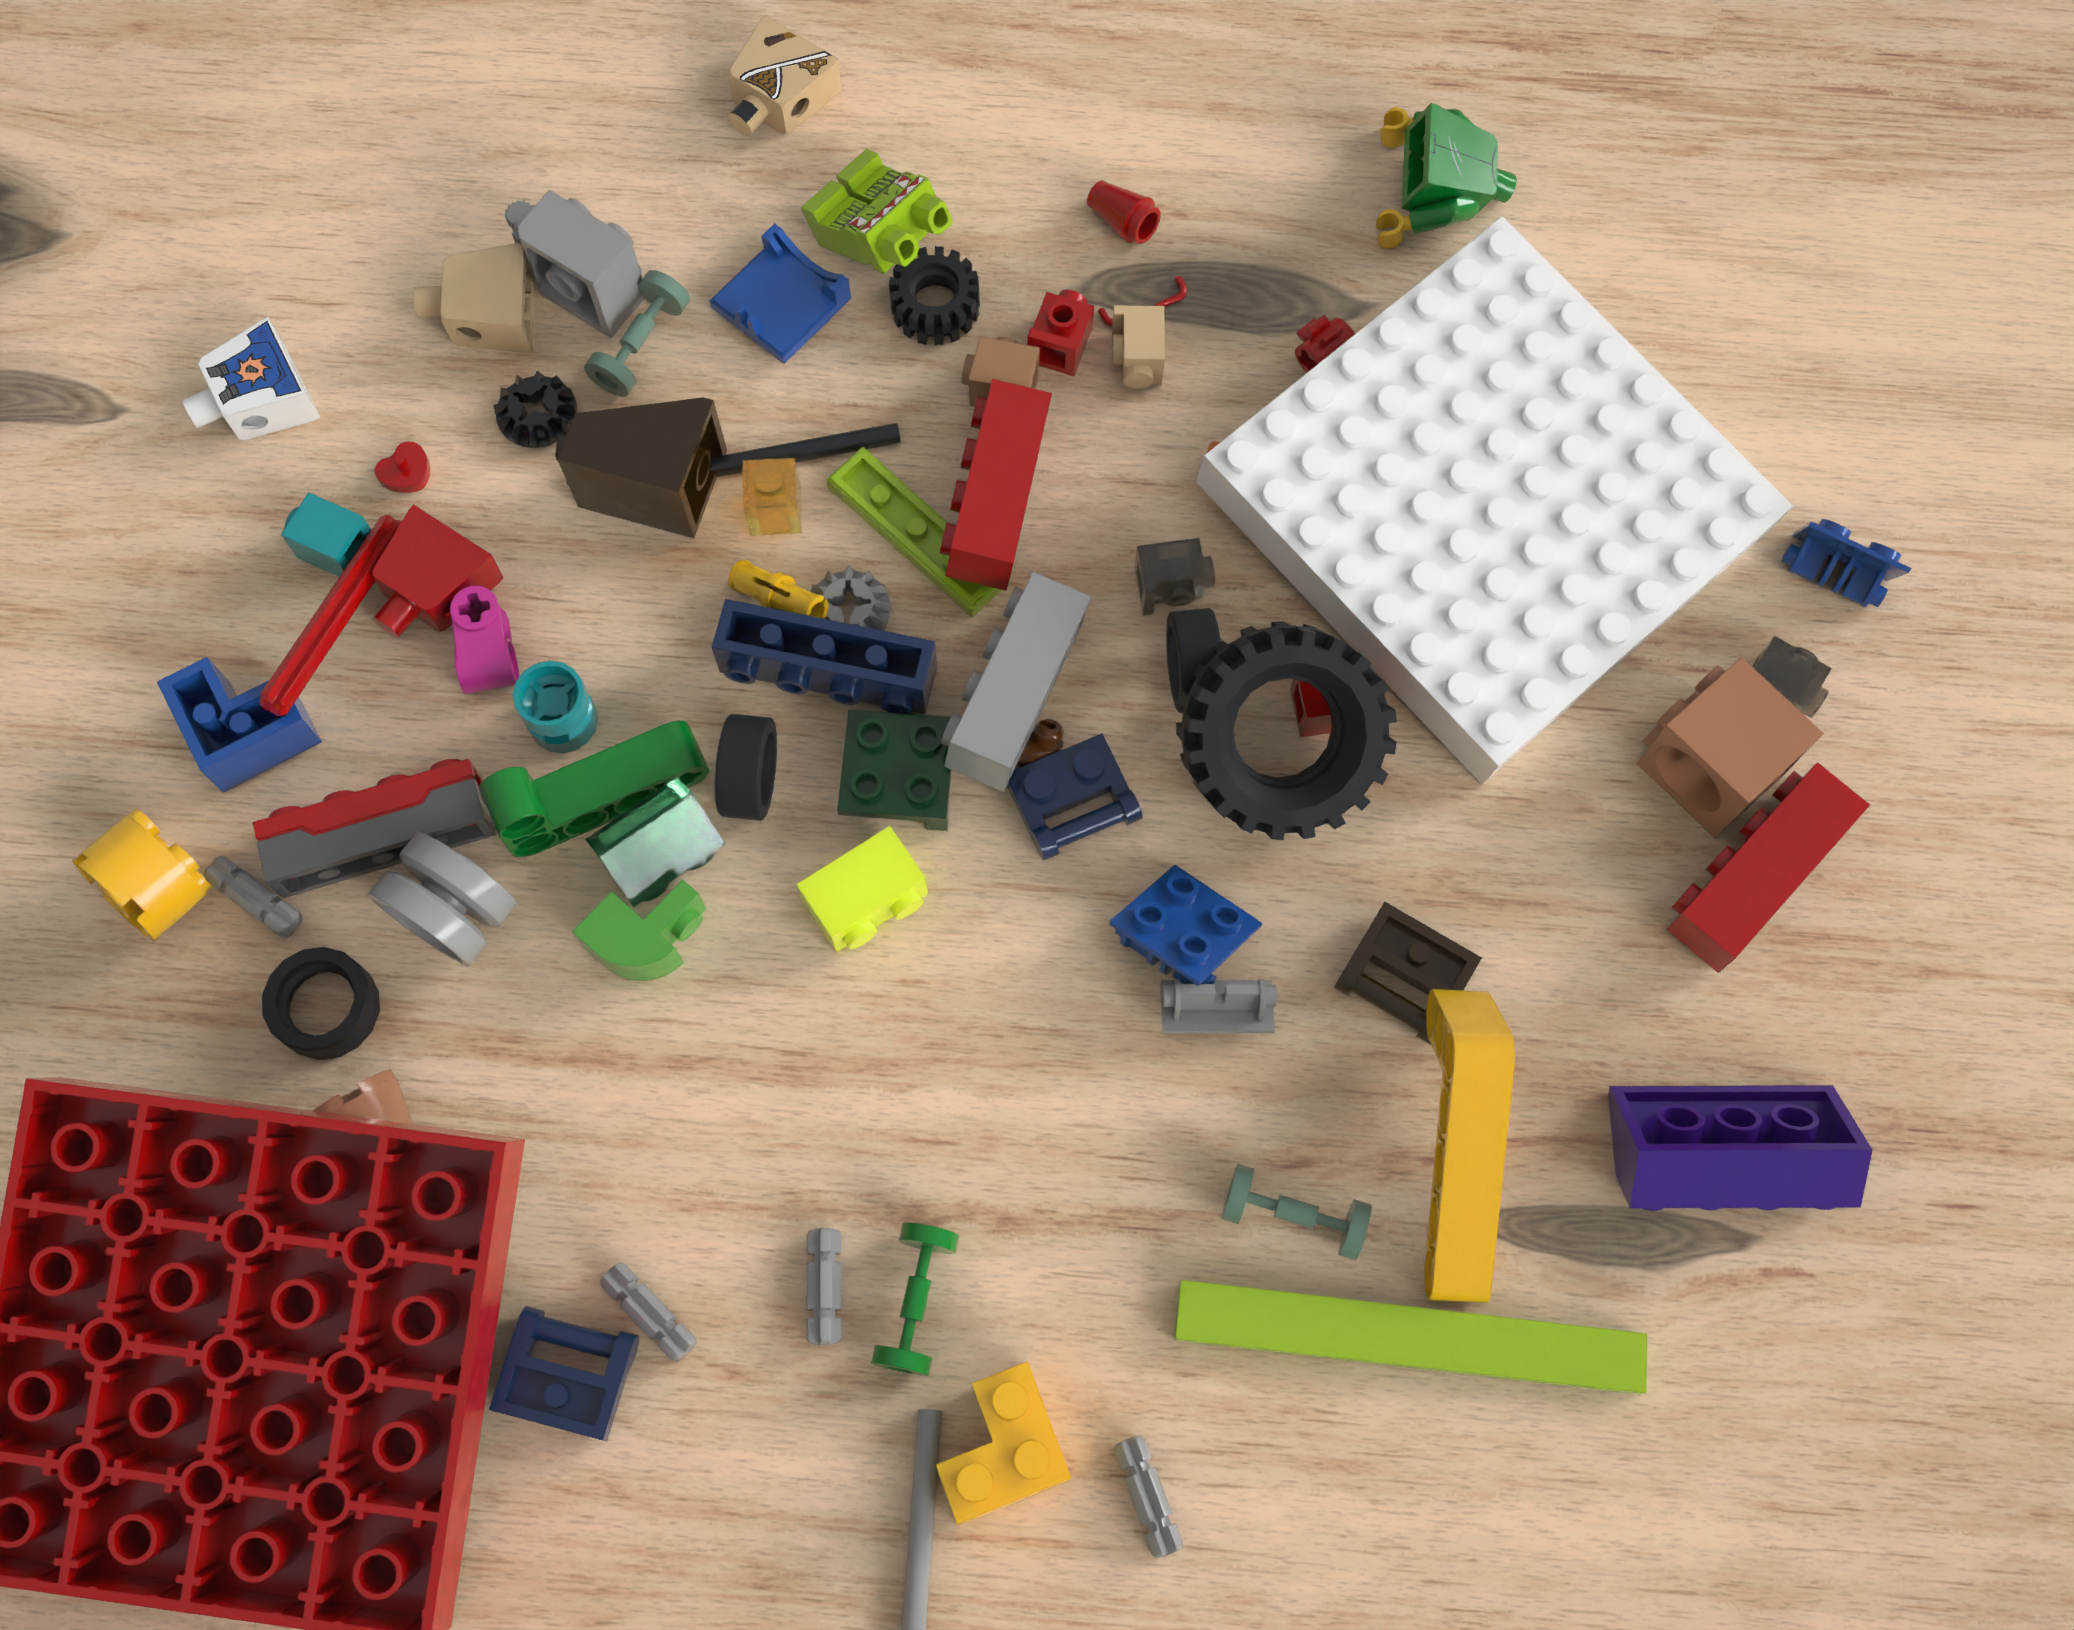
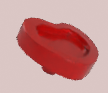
[374,441,430,493]

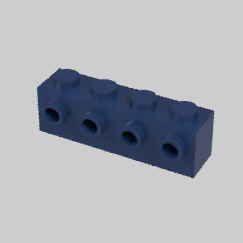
[711,599,937,714]

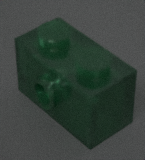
[585,778,725,907]

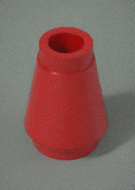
[1087,180,1161,244]

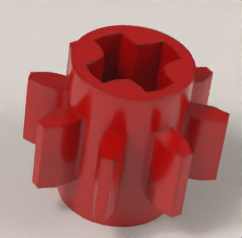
[1295,315,1355,373]

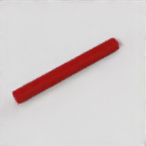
[259,515,402,716]

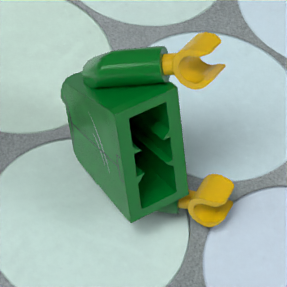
[1376,103,1517,249]

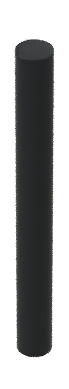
[709,423,901,477]

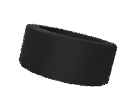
[1166,608,1221,713]
[715,714,777,821]
[262,947,380,1060]

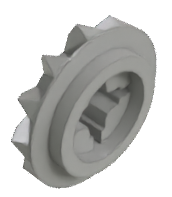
[811,566,891,631]

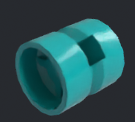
[513,660,598,753]

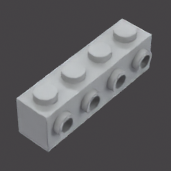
[941,572,1092,792]

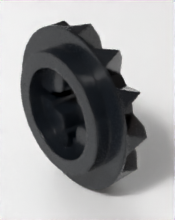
[493,370,577,448]

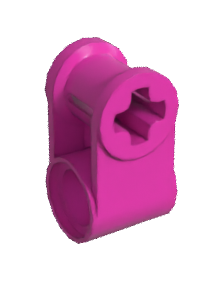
[450,586,520,694]

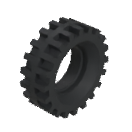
[1176,621,1397,840]

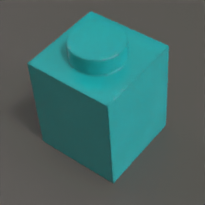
[281,492,371,577]

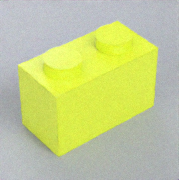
[796,826,928,953]

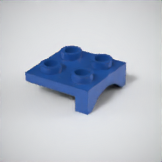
[709,223,851,364]

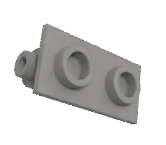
[1161,979,1277,1033]

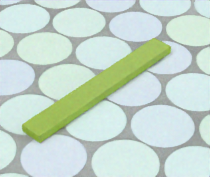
[1174,1280,1647,1395]

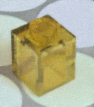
[743,458,802,536]

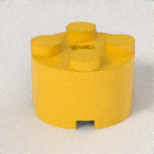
[71,808,212,942]

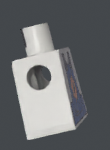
[182,317,321,440]

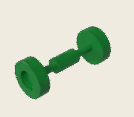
[871,1222,959,1376]

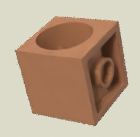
[1637,657,1824,839]

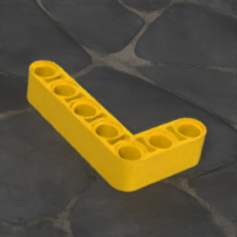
[1424,989,1515,1303]

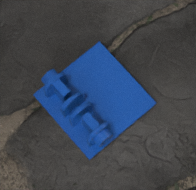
[1781,519,1912,607]
[1109,865,1262,986]

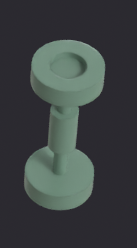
[584,270,690,397]
[1221,1164,1372,1261]

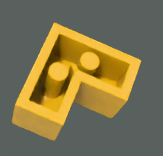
[936,1361,1072,1526]

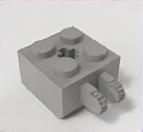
[505,190,645,338]

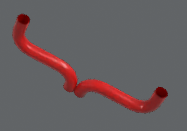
[1098,276,1187,326]

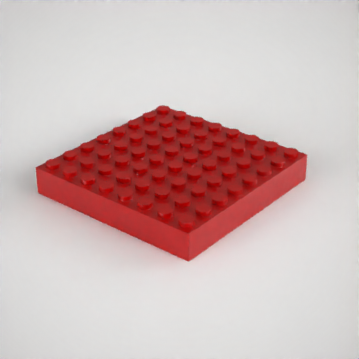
[0,1077,525,1630]

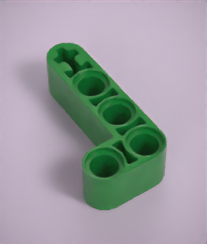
[479,720,709,857]

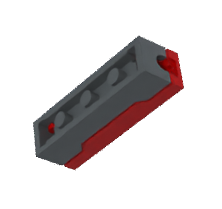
[252,759,496,899]

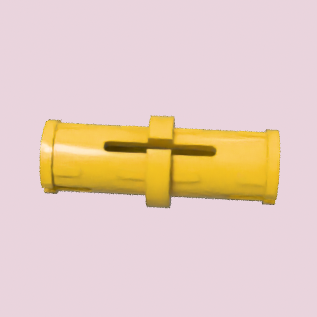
[728,559,829,619]

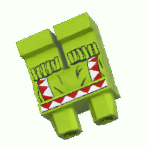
[801,148,953,274]

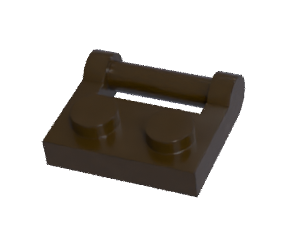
[1334,902,1482,1045]

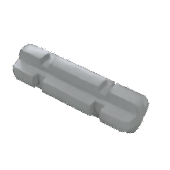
[204,856,303,938]
[806,1228,841,1345]
[600,1262,697,1362]
[1114,1436,1183,1558]

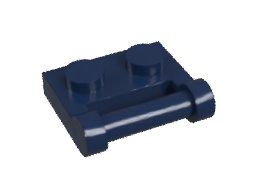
[1007,733,1143,861]
[489,1306,639,1442]

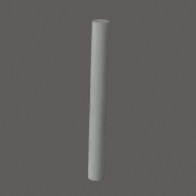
[902,1409,942,1630]

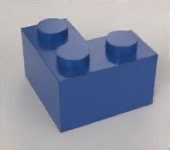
[157,657,322,793]

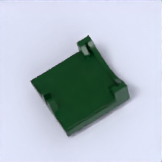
[837,710,952,831]

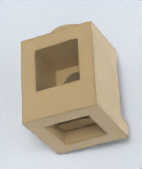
[1112,305,1165,389]

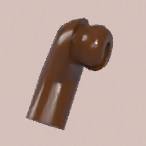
[1017,719,1064,766]

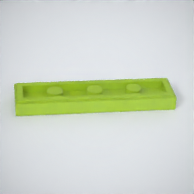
[826,447,1002,617]

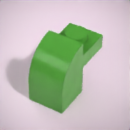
[572,879,706,981]

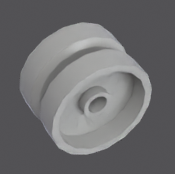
[367,831,517,967]

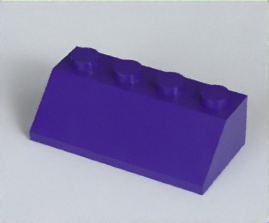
[1608,1085,1873,1211]

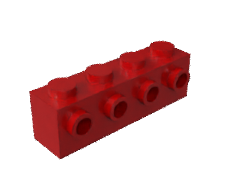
[939,379,1052,591]
[1666,762,1870,973]

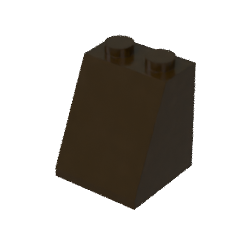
[555,397,727,538]

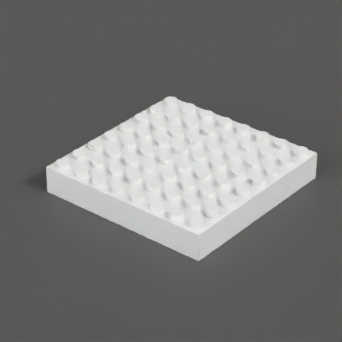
[1196,216,1793,785]

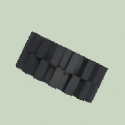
[889,246,980,346]

